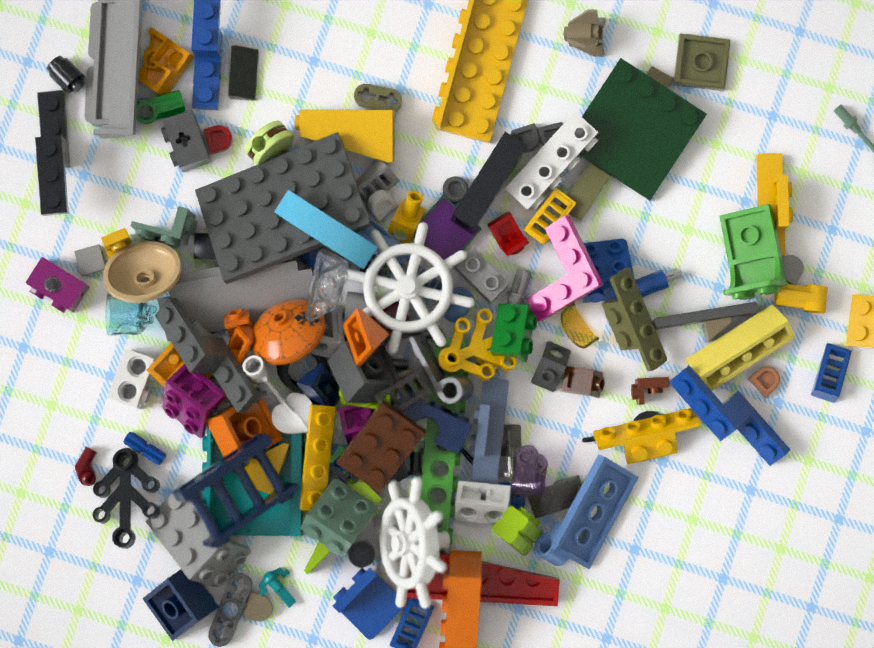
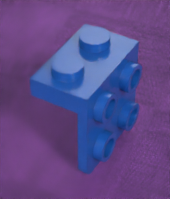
[582,239,635,303]
[332,567,405,640]

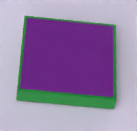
[413,195,482,260]

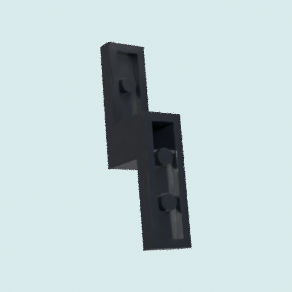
[35,90,71,216]

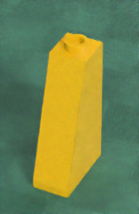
[295,109,395,162]

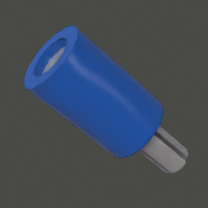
[635,269,683,297]

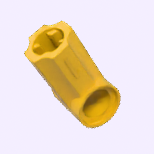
[774,284,828,314]

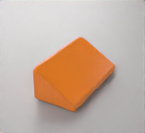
[228,326,253,365]

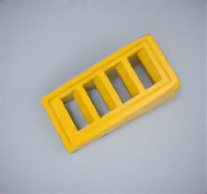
[524,187,577,245]

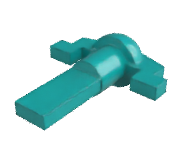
[258,567,297,608]

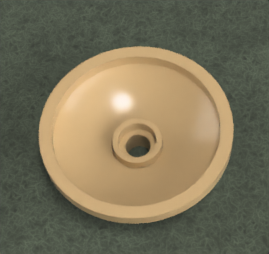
[103,241,182,303]

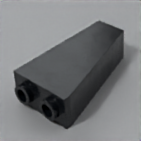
[450,131,527,234]

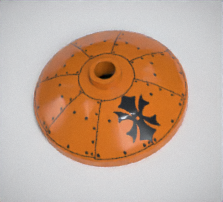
[251,299,326,365]

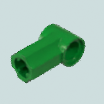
[136,90,186,124]

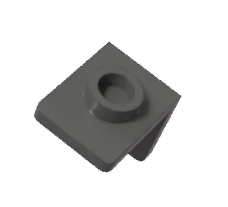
[531,341,571,392]

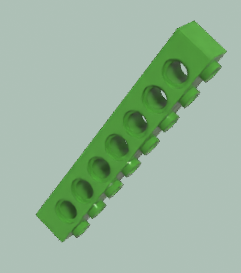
[420,338,470,549]

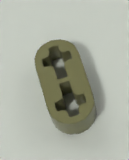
[354,84,402,112]

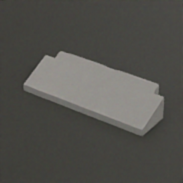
[84,0,143,139]
[157,258,318,342]

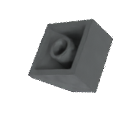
[327,341,404,404]

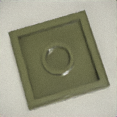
[673,33,731,91]

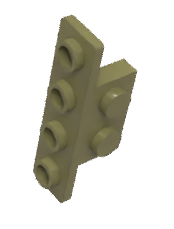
[602,267,667,371]

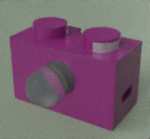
[25,257,90,313]

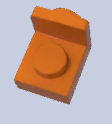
[224,309,254,339]

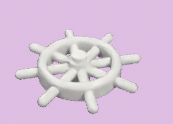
[342,222,475,355]
[373,477,450,608]

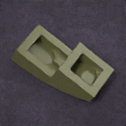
[560,162,611,221]

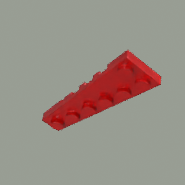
[407,552,560,606]

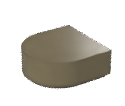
[243,591,273,621]

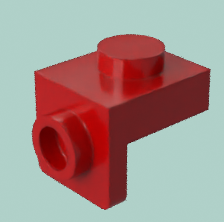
[487,211,529,256]

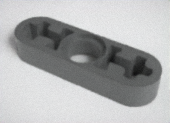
[208,573,253,647]

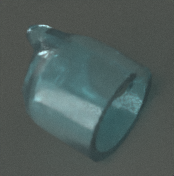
[105,293,157,336]

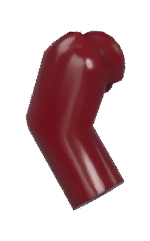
[75,446,97,486]

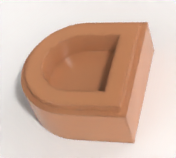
[748,366,780,398]

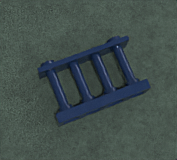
[172,434,299,548]

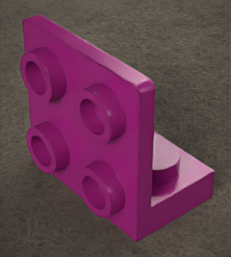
[162,364,226,439]

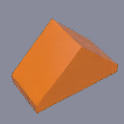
[343,308,389,366]

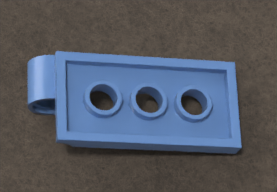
[534,454,639,569]

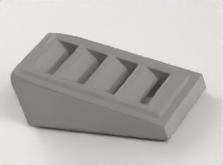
[356,159,400,208]

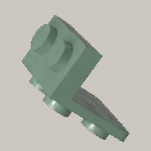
[130,206,198,248]
[300,479,376,558]

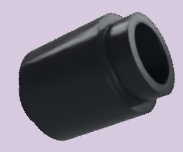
[47,55,85,94]
[348,541,375,568]

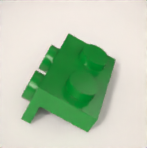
[490,303,537,363]

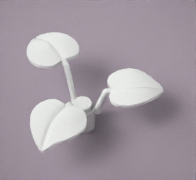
[209,356,313,434]

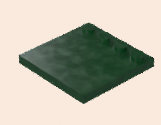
[579,58,707,201]

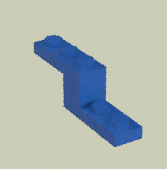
[191,0,223,110]
[669,365,791,466]

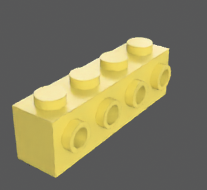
[685,304,795,391]

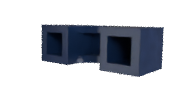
[393,389,472,455]

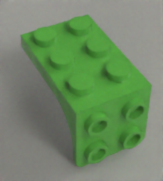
[719,204,787,300]

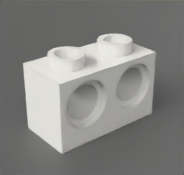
[107,348,156,409]
[455,481,511,524]

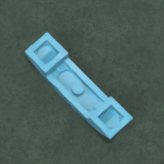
[274,190,377,269]

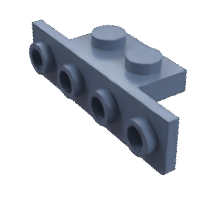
[469,378,509,484]

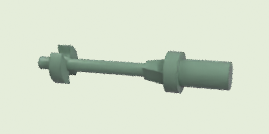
[833,104,874,152]

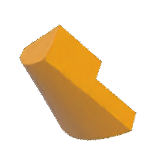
[139,27,194,95]

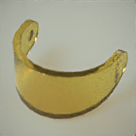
[560,303,600,349]

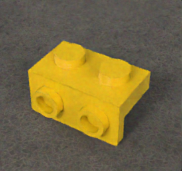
[846,294,874,349]

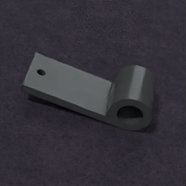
[409,335,474,404]

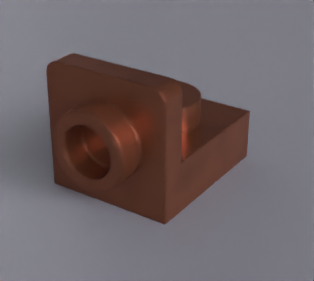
[631,377,670,405]

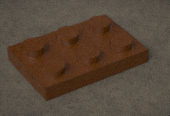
[336,400,426,493]

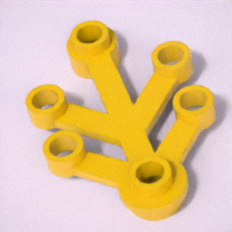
[438,308,517,381]

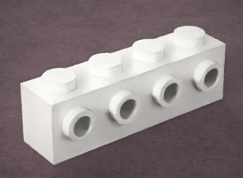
[505,111,599,210]

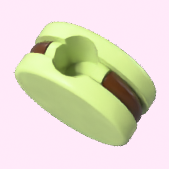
[244,120,294,166]

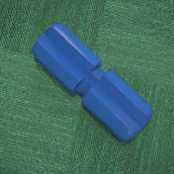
[123,432,166,465]

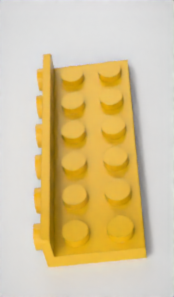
[432,0,528,144]

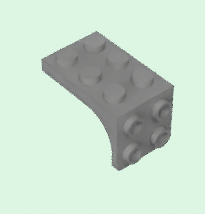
[145,484,251,587]

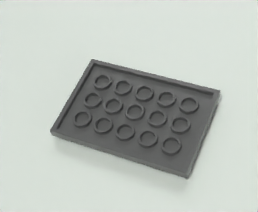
[195,132,372,284]

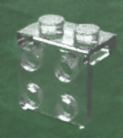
[305,249,349,321]

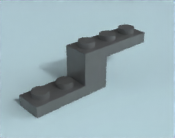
[154,297,260,413]

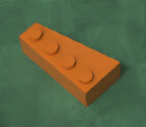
[439,550,482,648]

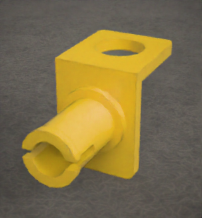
[388,191,426,243]

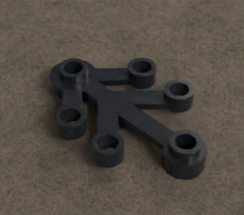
[92,448,160,549]

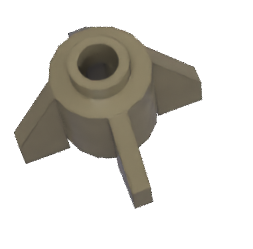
[564,9,606,57]

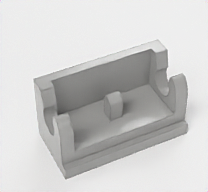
[310,300,345,358]

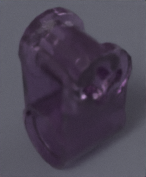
[511,445,548,497]

